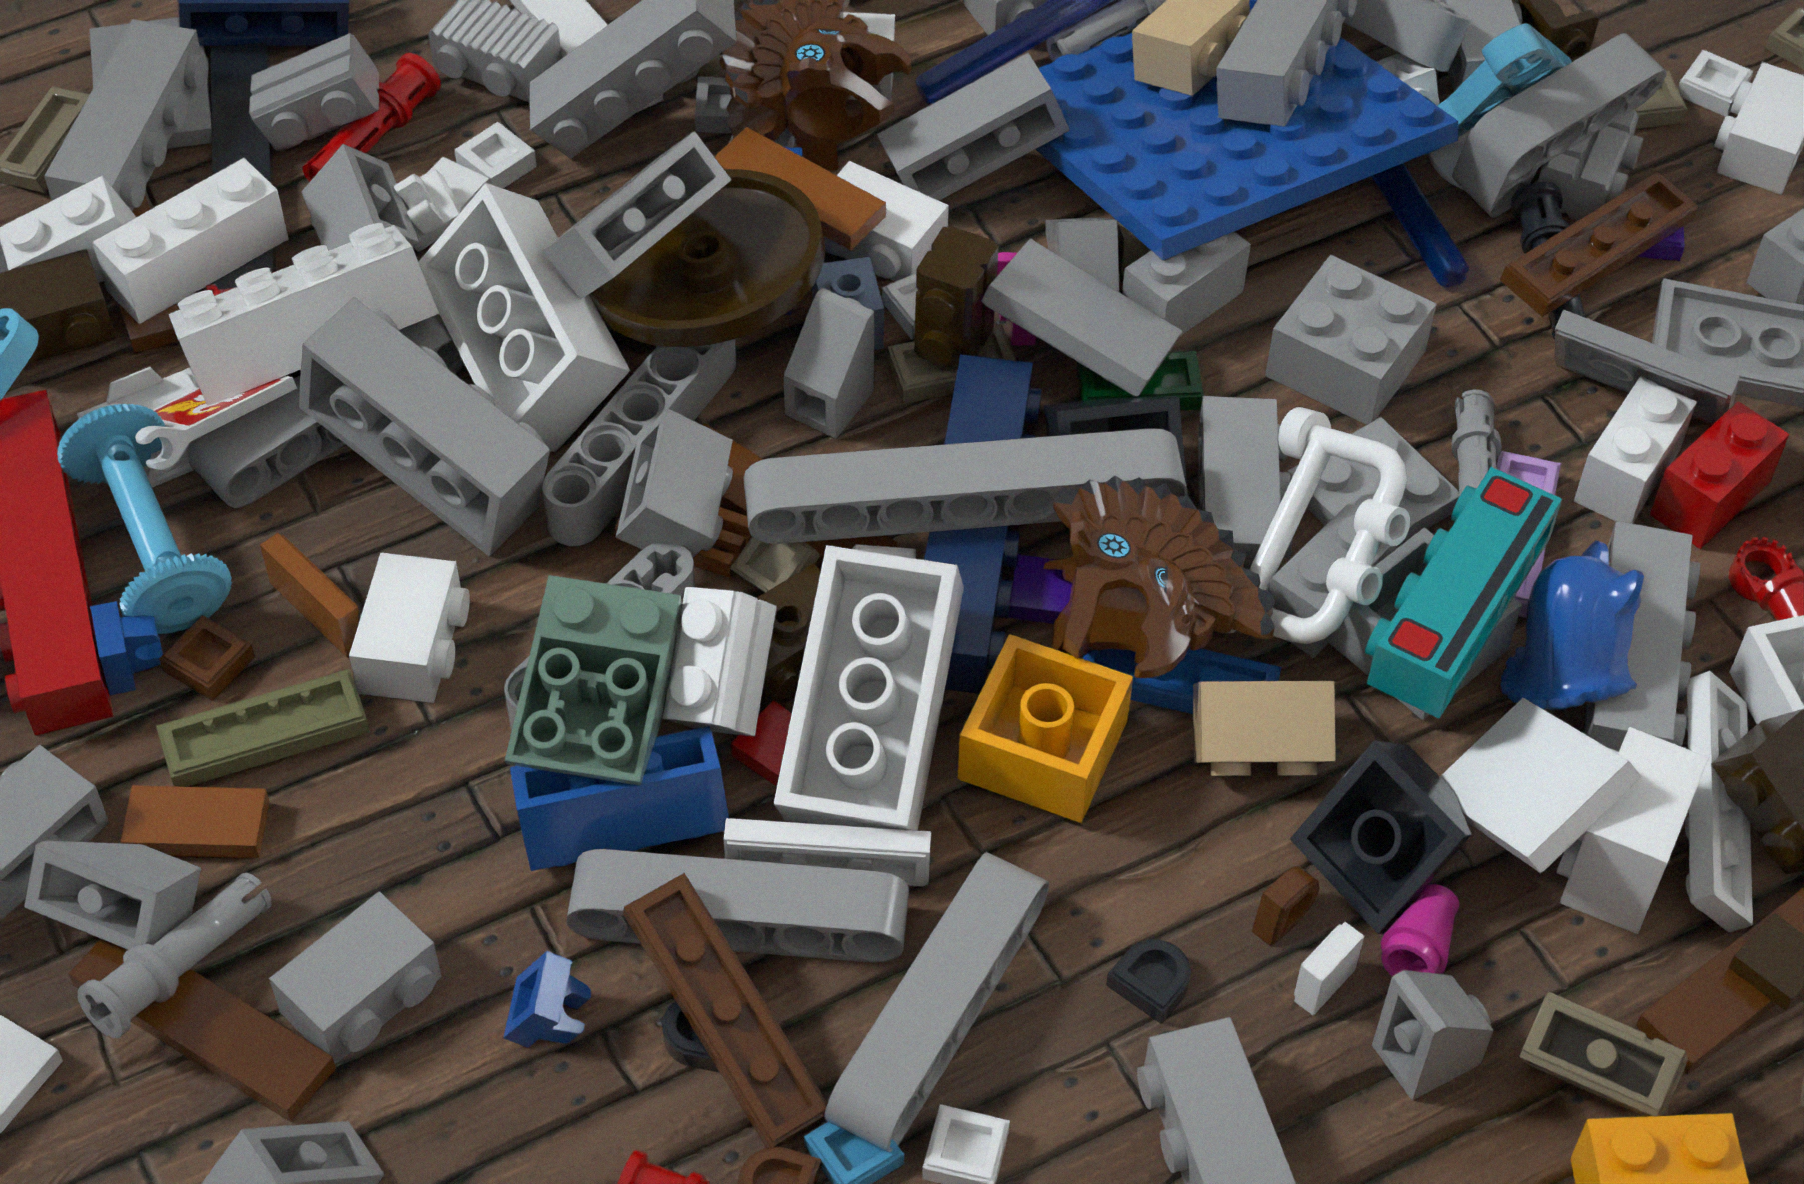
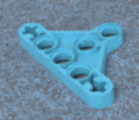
[1424,24,1572,155]

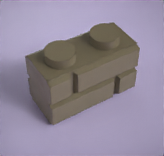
[1520,991,1688,1117]

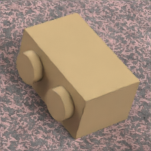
[1132,0,1250,96]
[1193,681,1335,776]

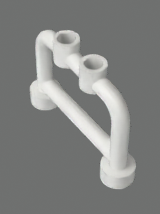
[1229,407,1410,644]

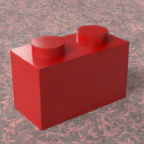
[1650,401,1790,549]

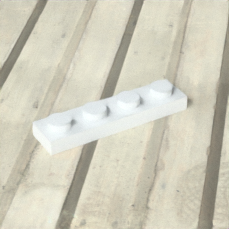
[1684,671,1753,933]

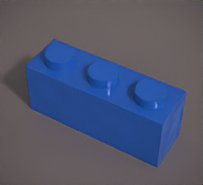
[510,726,729,871]

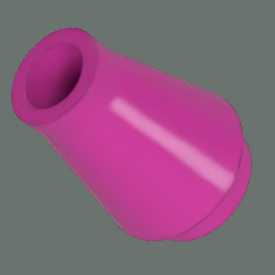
[1381,884,1459,976]

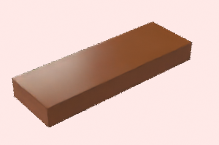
[714,127,886,251]

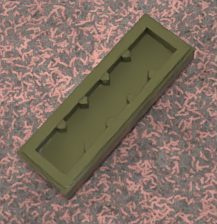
[156,669,370,787]

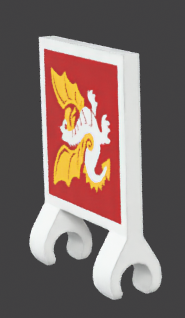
[135,376,297,470]

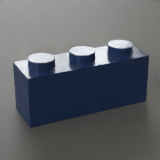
[177,0,349,46]

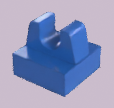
[90,601,163,695]
[503,951,591,1048]

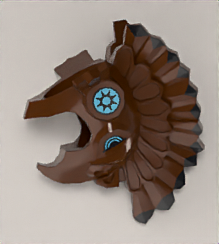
[719,0,912,171]
[1043,475,1276,678]

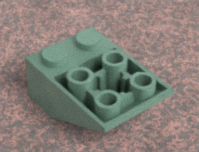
[505,575,682,786]

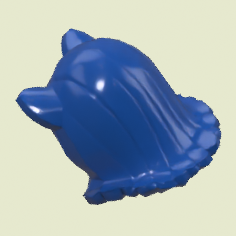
[1500,540,1644,710]

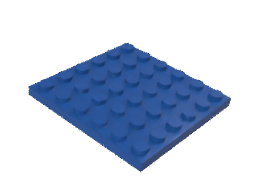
[1035,0,1458,260]

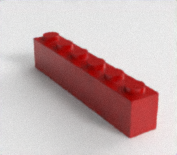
[0,390,114,736]

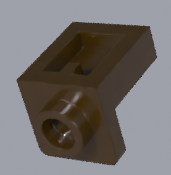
[1515,0,1599,62]

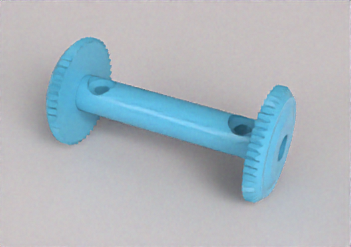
[57,404,232,634]

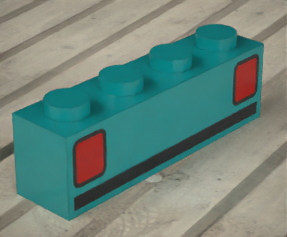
[1365,467,1562,719]

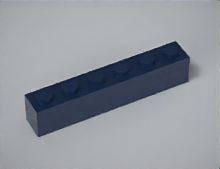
[924,354,1042,694]

